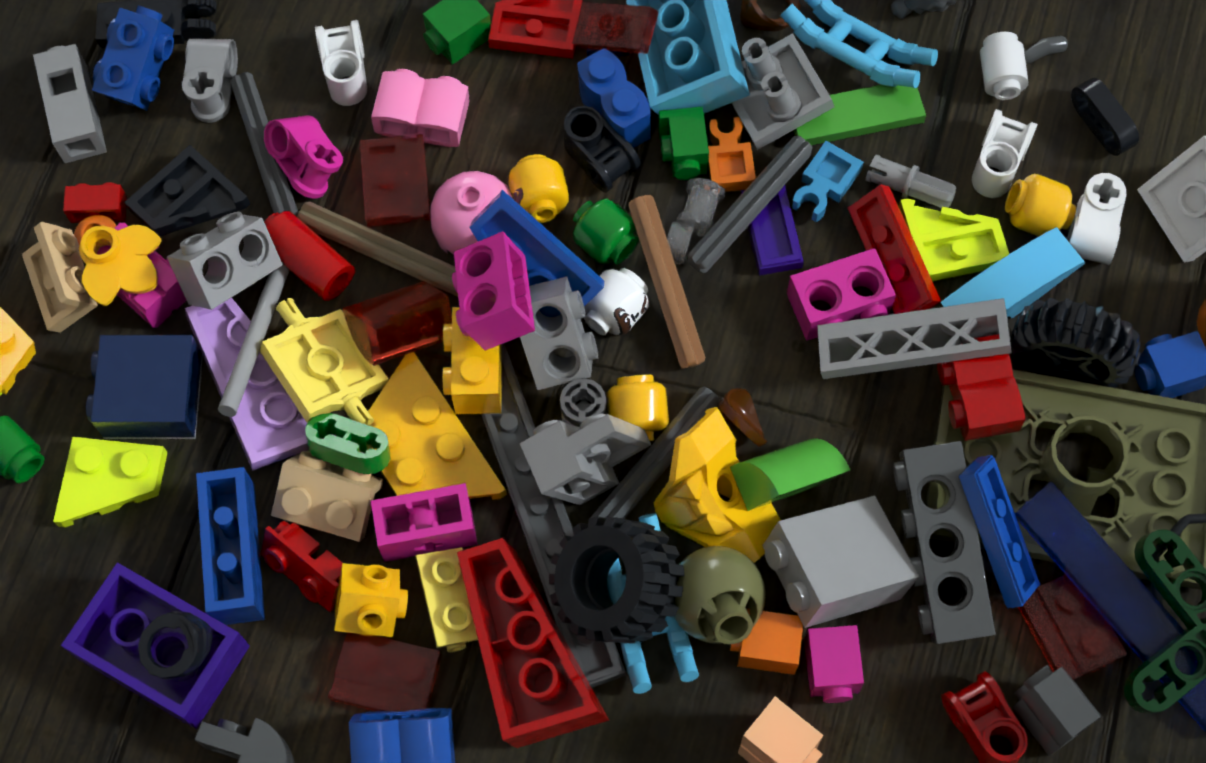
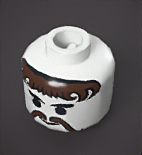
[584,268,649,335]

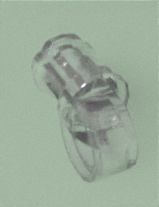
[667,178,725,266]

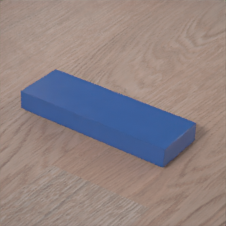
[959,455,1040,608]

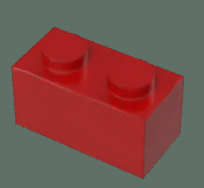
[63,182,127,223]

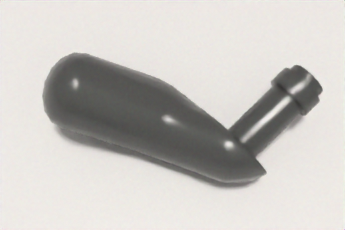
[1024,35,1068,64]

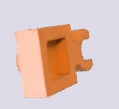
[708,117,756,193]

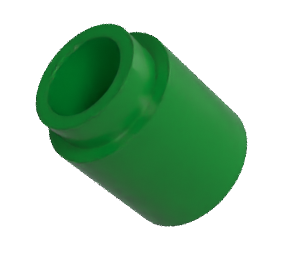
[0,416,45,484]

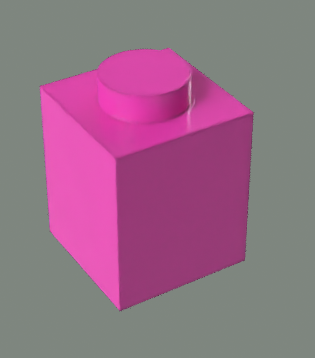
[804,625,864,703]

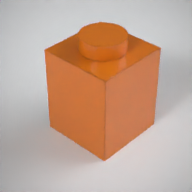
[730,609,803,675]

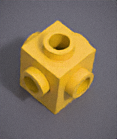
[334,563,408,637]

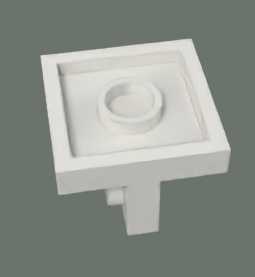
[1137,136,1206,262]

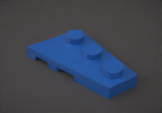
[470,190,605,317]

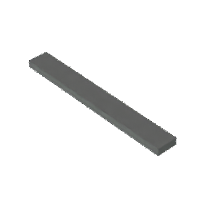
[480,343,626,688]

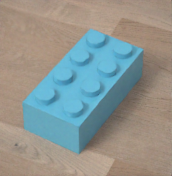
[626,0,750,115]

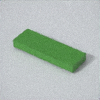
[793,85,926,145]

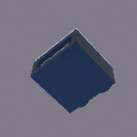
[86,335,203,439]

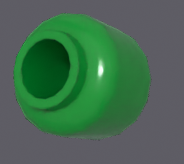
[573,198,639,265]

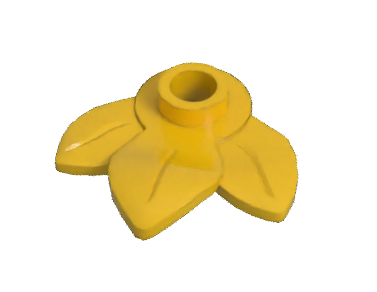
[79,225,162,306]

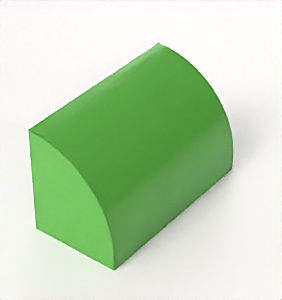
[730,438,851,511]

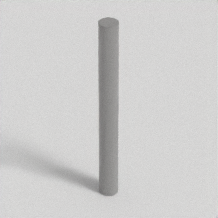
[218,265,289,417]

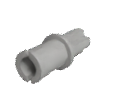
[866,154,956,208]

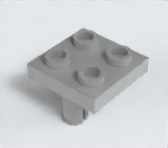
[731,33,835,150]

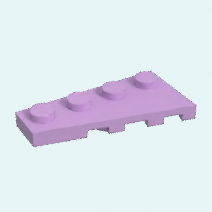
[185,297,336,471]

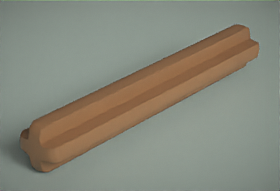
[628,195,706,369]

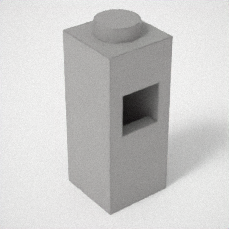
[33,44,107,163]

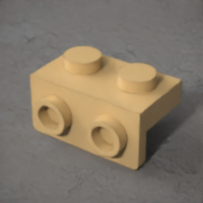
[22,222,98,333]
[271,451,384,542]

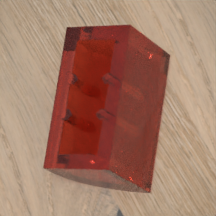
[343,281,452,366]

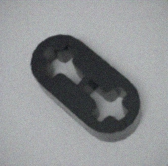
[1071,78,1139,156]

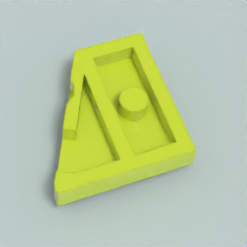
[899,199,1009,281]
[53,437,168,528]

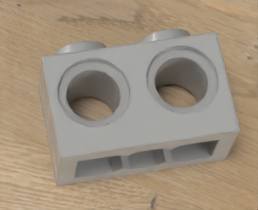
[167,212,283,310]
[520,277,598,390]

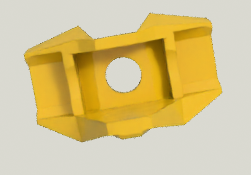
[653,407,781,563]

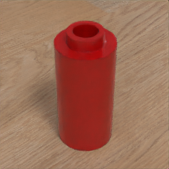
[264,211,355,301]

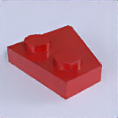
[488,0,584,59]

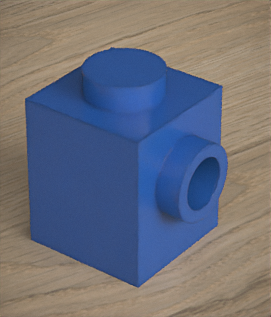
[1135,331,1206,398]

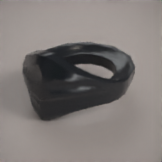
[138,611,213,680]

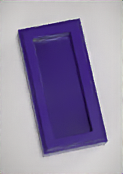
[740,185,804,276]

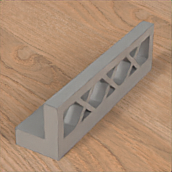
[817,298,1012,379]

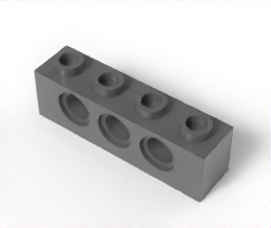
[893,441,996,644]

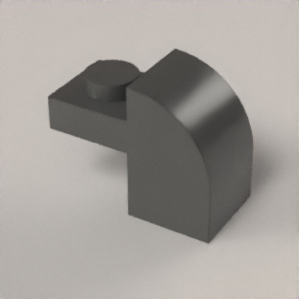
[195,718,295,763]

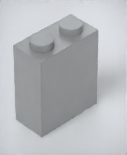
[762,496,919,628]

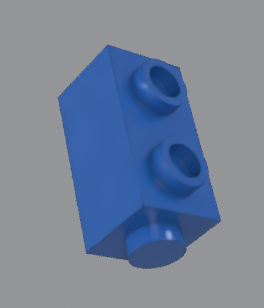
[92,6,174,111]

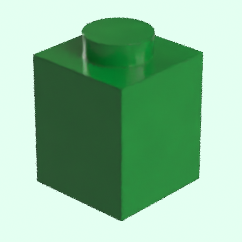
[423,0,491,65]

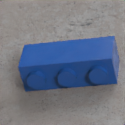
[196,467,265,625]

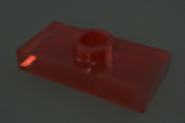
[572,2,659,54]

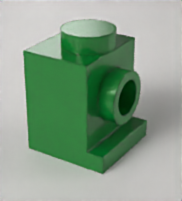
[658,106,709,180]

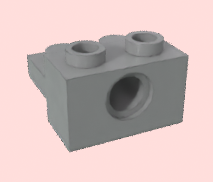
[520,414,651,505]

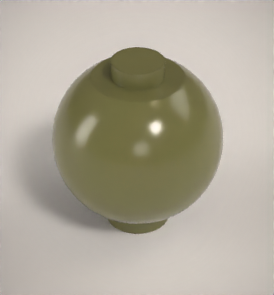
[674,546,766,644]

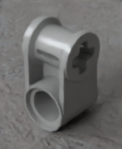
[182,39,238,123]

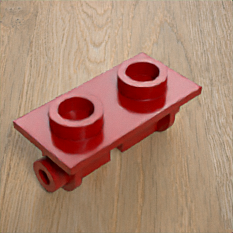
[261,521,343,612]

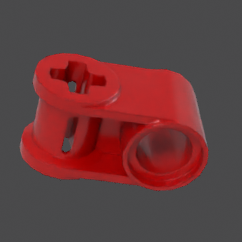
[941,671,1028,763]

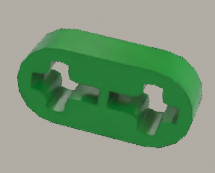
[305,413,391,474]

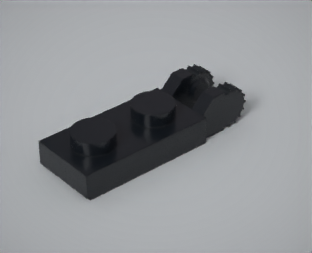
[96,0,217,48]

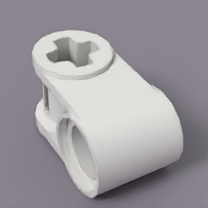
[315,20,367,106]
[971,109,1038,198]
[1067,173,1126,265]

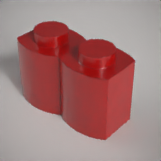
[937,334,1025,441]

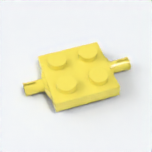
[260,298,388,426]

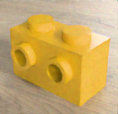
[443,307,502,414]

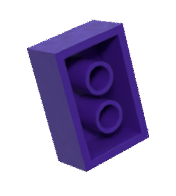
[61,562,250,730]

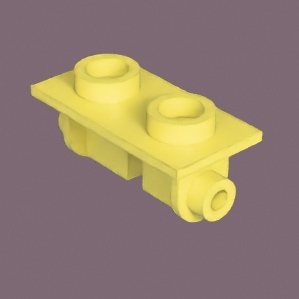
[415,547,478,652]

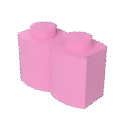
[371,69,469,147]

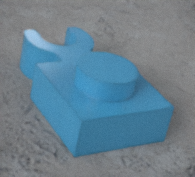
[792,141,864,222]

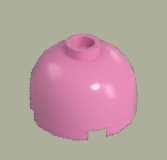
[430,171,512,254]

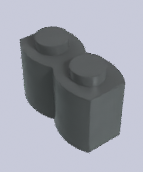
[1012,665,1101,756]

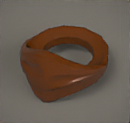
[740,0,801,31]
[717,388,768,447]

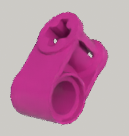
[264,115,343,199]

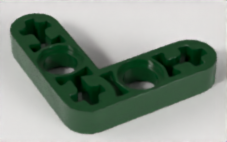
[1124,529,1206,714]

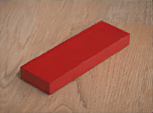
[848,184,941,314]

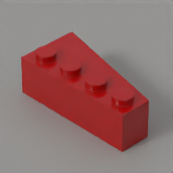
[457,538,609,748]

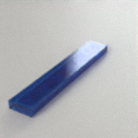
[1015,481,1206,732]

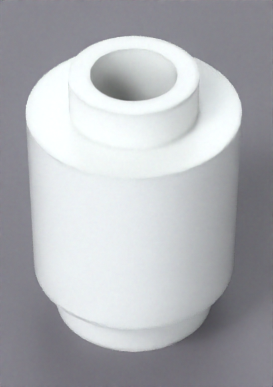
[980,32,1029,100]

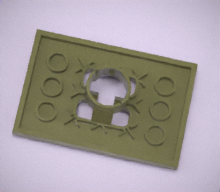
[925,369,1206,590]

